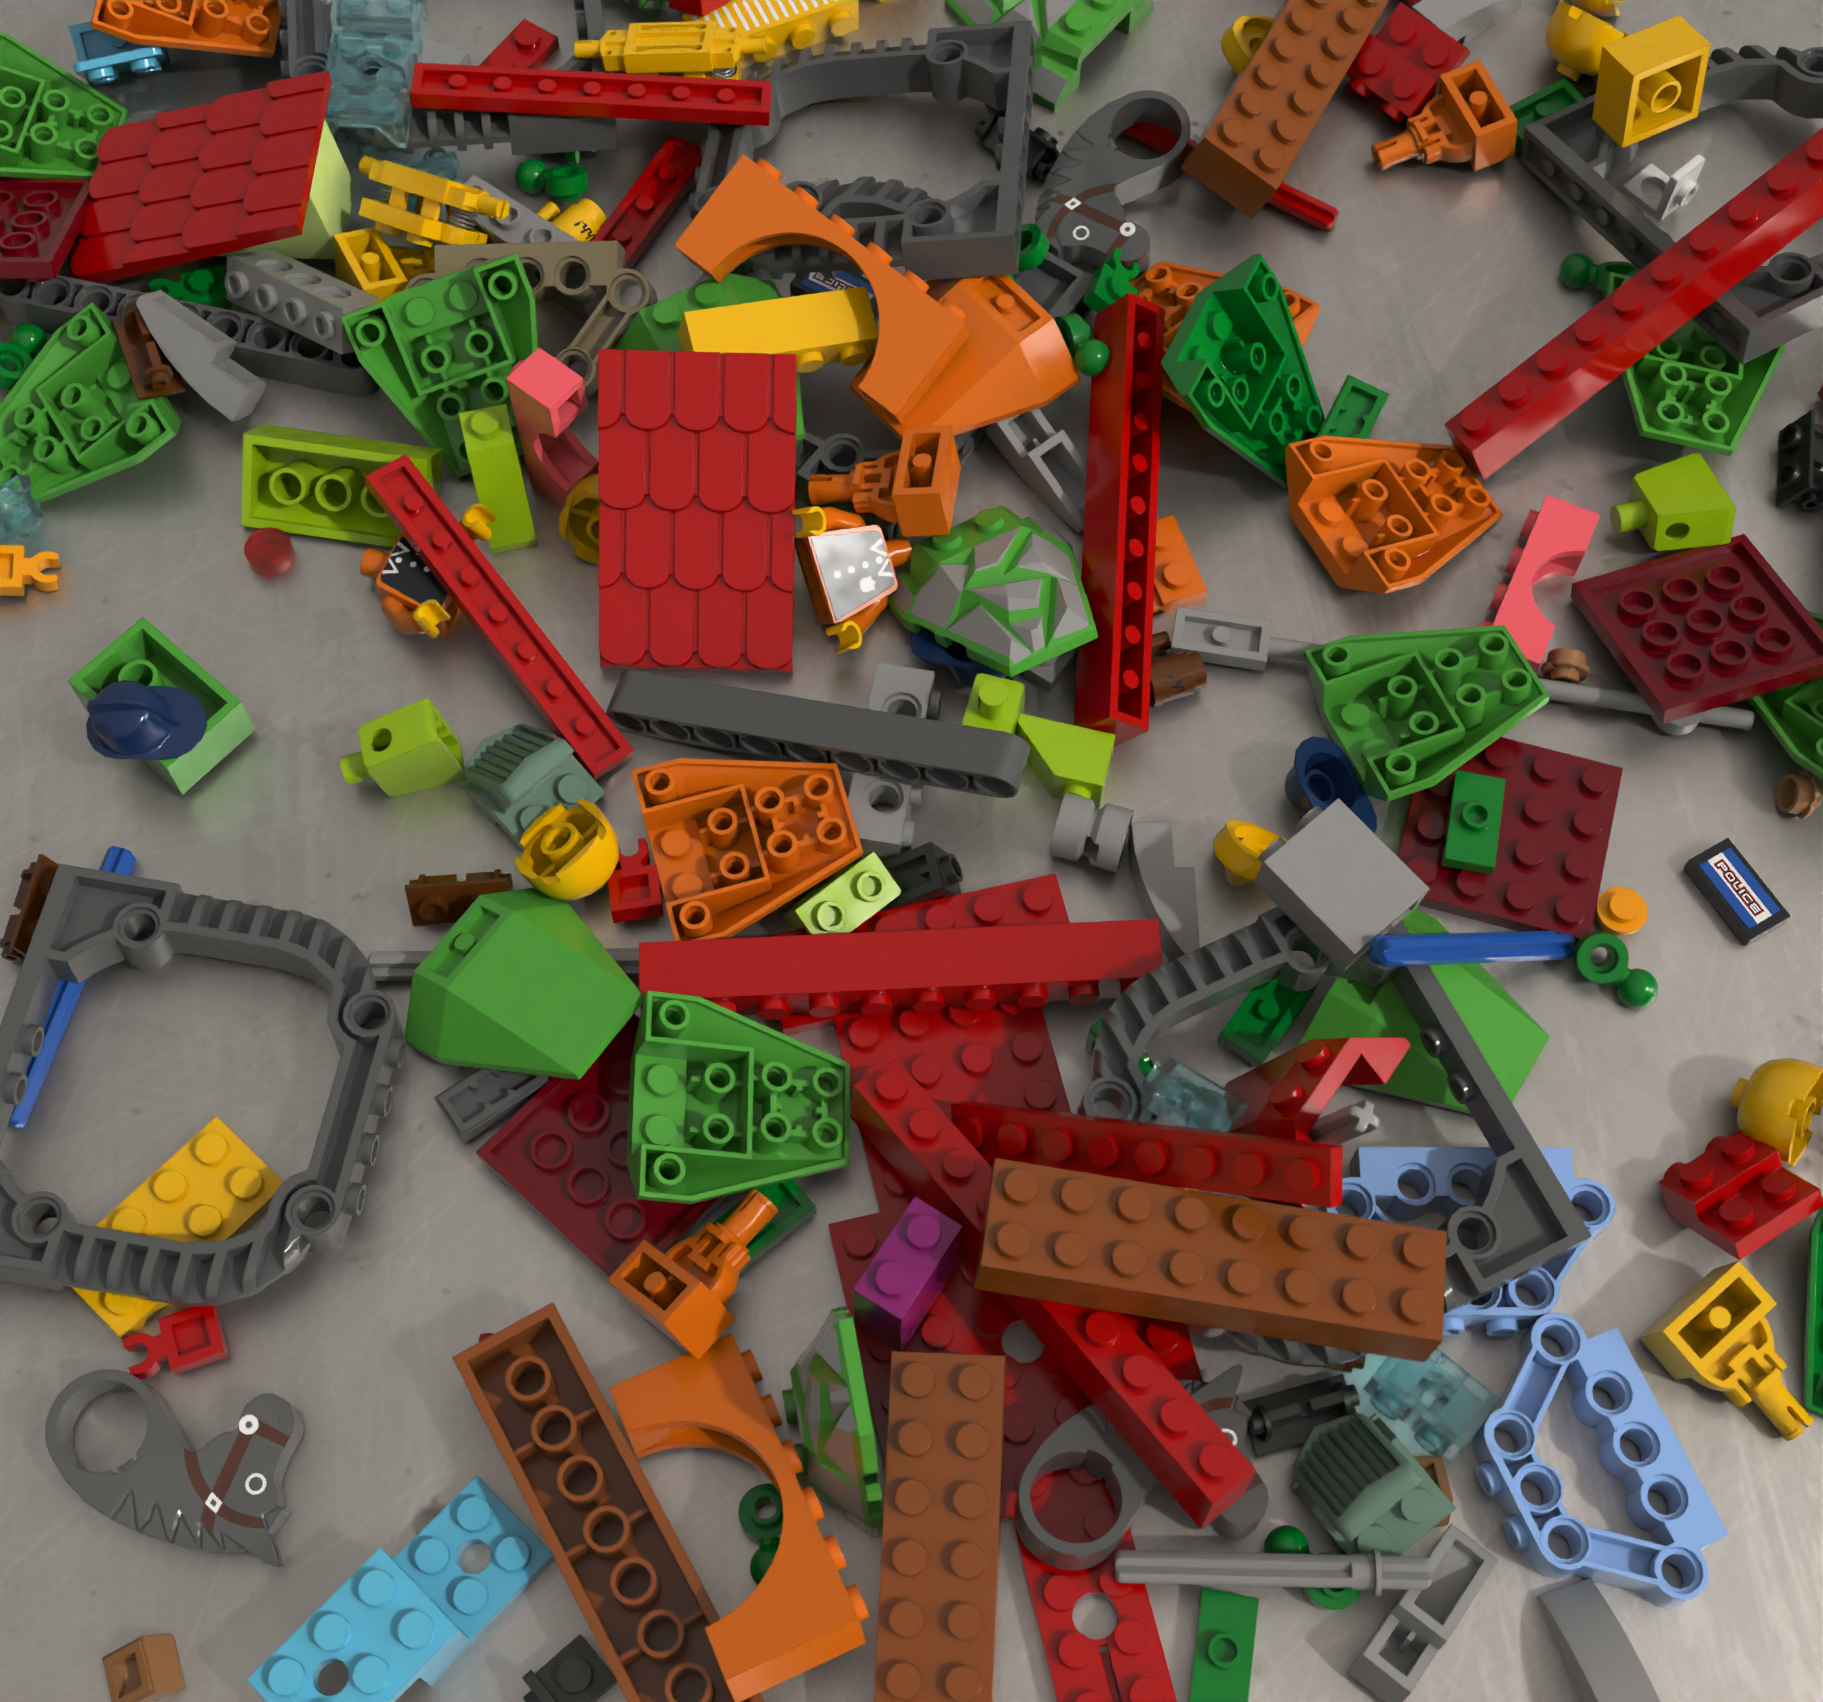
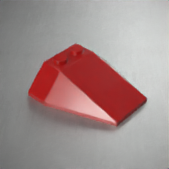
[1197,1038,1411,1208]

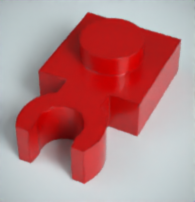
[608,838,664,923]
[122,1306,229,1379]

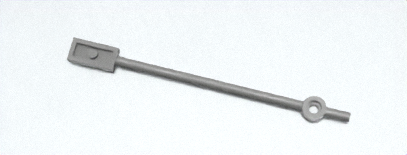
[1170,606,1754,735]

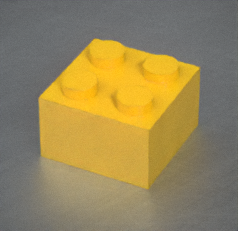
[1592,15,1711,148]

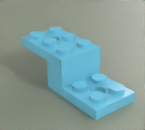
[247,1476,555,1702]

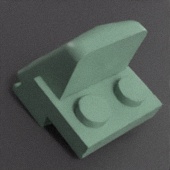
[462,724,606,852]
[1290,1412,1456,1556]

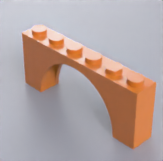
[674,154,970,424]
[609,1334,869,1702]

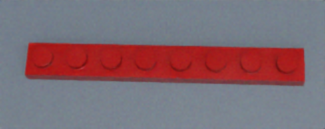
[410,62,771,126]
[365,454,634,781]
[951,1101,1342,1208]

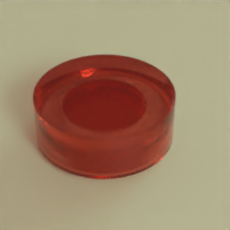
[244,528,295,576]

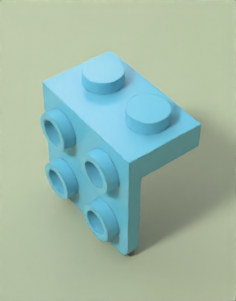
[68,21,170,85]

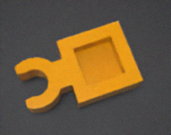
[0,545,60,596]

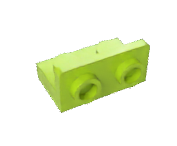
[780,851,901,935]

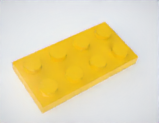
[72,1116,284,1340]

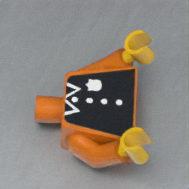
[360,503,497,640]
[792,506,912,655]

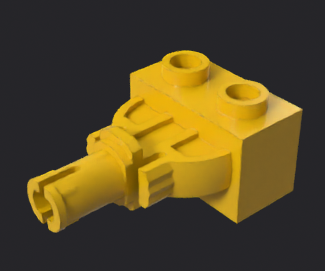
[333,227,435,298]
[1638,1261,1814,1441]

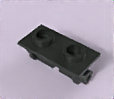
[974,104,1060,179]
[1776,410,1823,510]
[1243,1374,1360,1457]

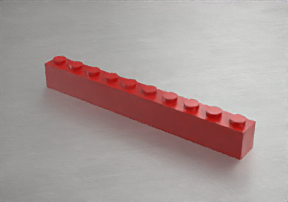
[1444,128,1823,480]
[1074,292,1165,747]
[639,919,1163,1020]
[850,1058,1256,1529]

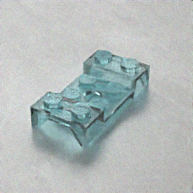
[325,0,428,148]

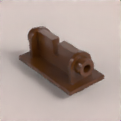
[112,300,185,401]
[0,854,58,962]
[405,869,513,925]

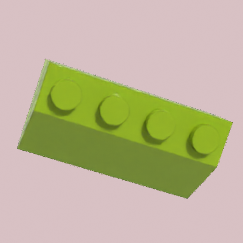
[241,424,443,548]

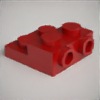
[1346,2,1470,124]
[1659,1130,1823,1260]

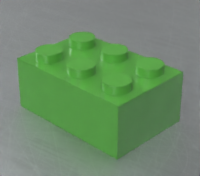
[68,617,256,795]

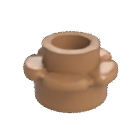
[1541,648,1590,684]
[1776,771,1822,819]

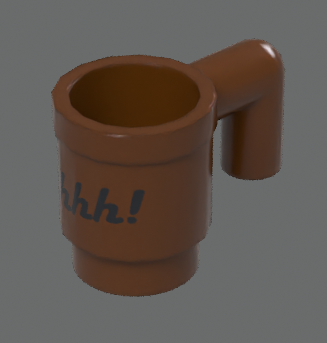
[1150,631,1207,708]

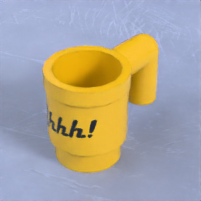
[536,198,607,241]

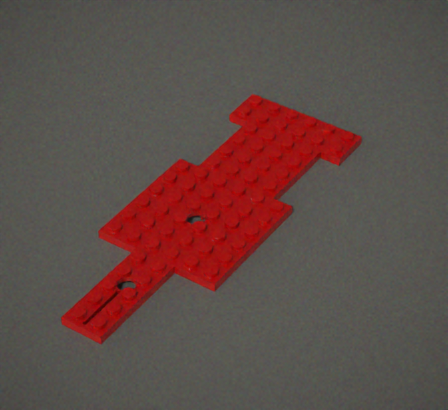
[765,873,1203,1702]

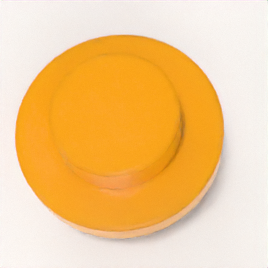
[1595,887,1648,936]

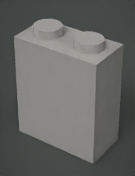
[1253,798,1430,972]

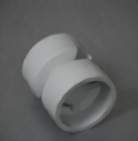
[1049,792,1134,873]

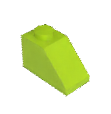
[1016,713,1116,808]

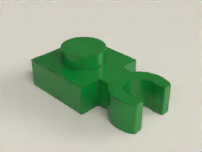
[1083,247,1140,314]
[149,264,232,310]

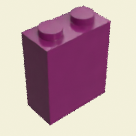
[853,1197,963,1352]

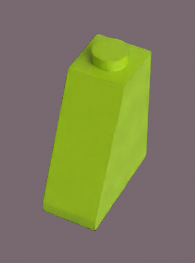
[459,404,538,554]

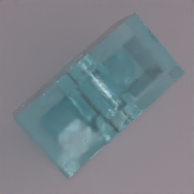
[1363,1348,1501,1461]

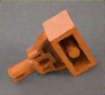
[1371,59,1518,172]
[808,425,961,537]
[607,1188,779,1361]

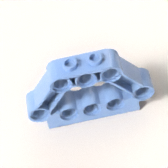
[1318,1146,1615,1337]
[1472,1312,1729,1608]

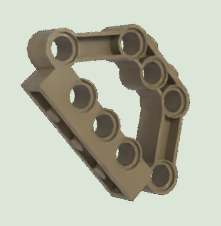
[405,241,658,397]

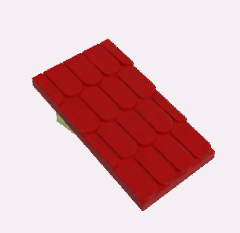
[71,71,355,284]
[598,349,797,675]

